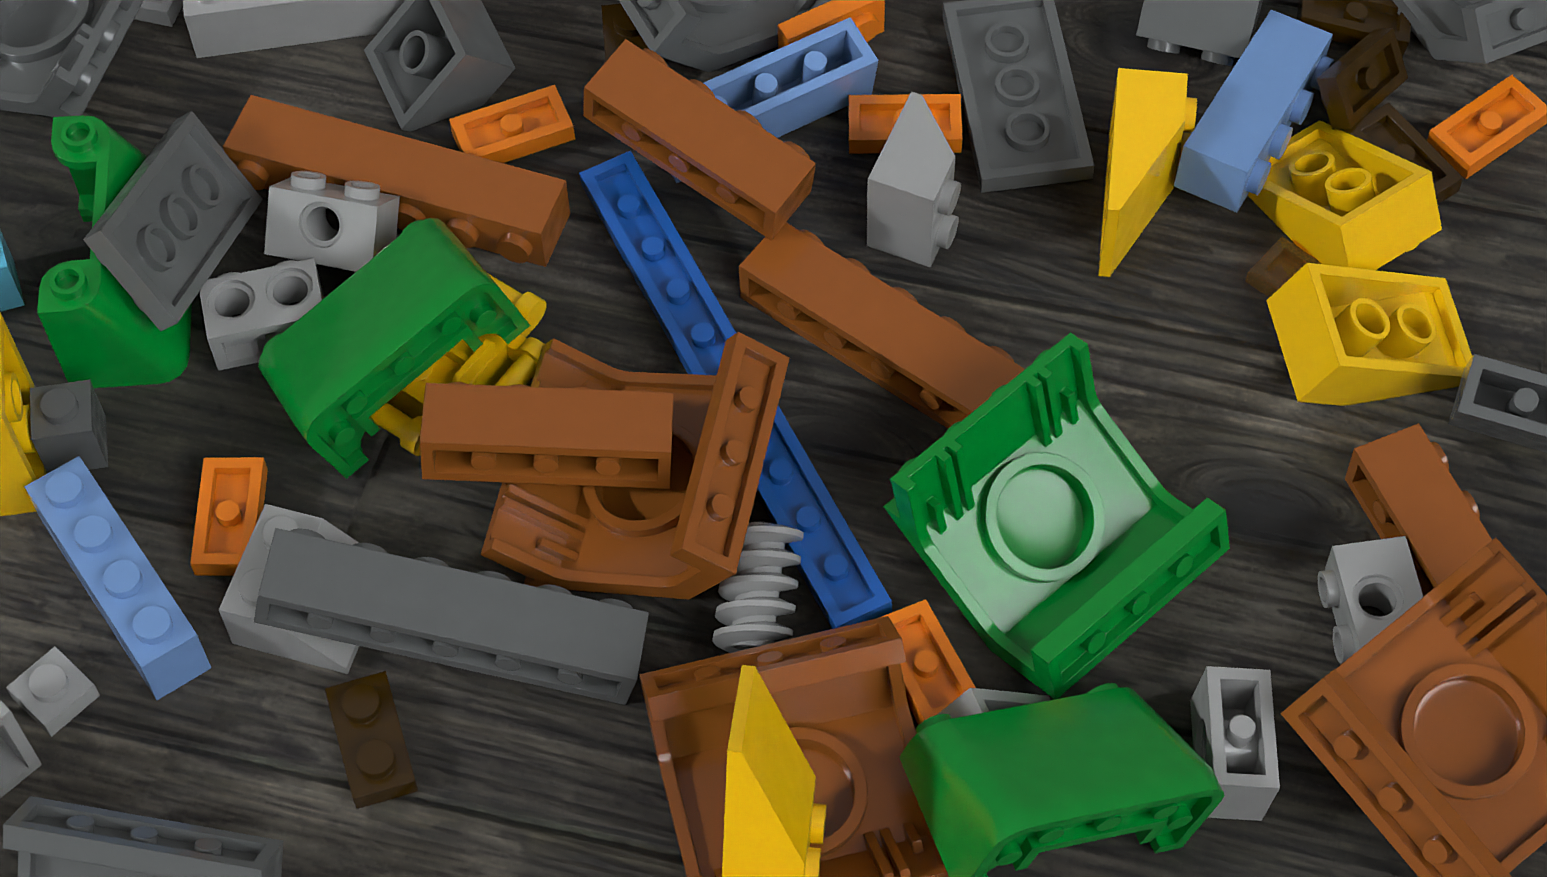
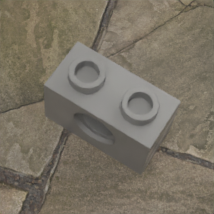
[264,171,400,272]
[1318,536,1423,664]
[1190,666,1280,821]

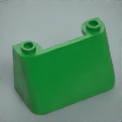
[37,115,192,388]
[258,218,531,479]
[899,683,1225,877]

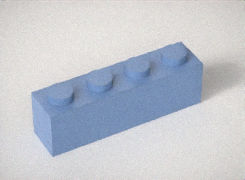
[1174,10,1334,213]
[672,17,879,183]
[24,456,211,700]

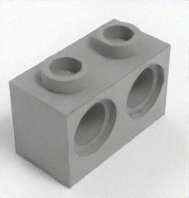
[199,258,324,371]

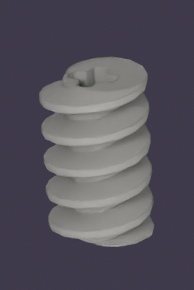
[712,522,804,653]

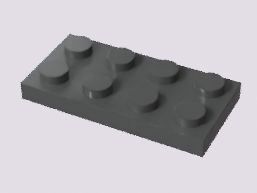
[943,0,1094,193]
[83,111,263,332]

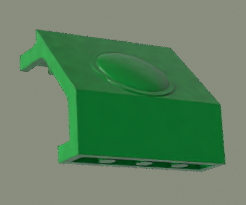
[883,332,1230,699]

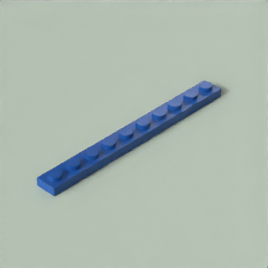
[579,150,892,629]

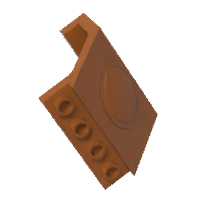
[481,332,790,600]
[1281,538,1547,877]
[639,616,949,877]

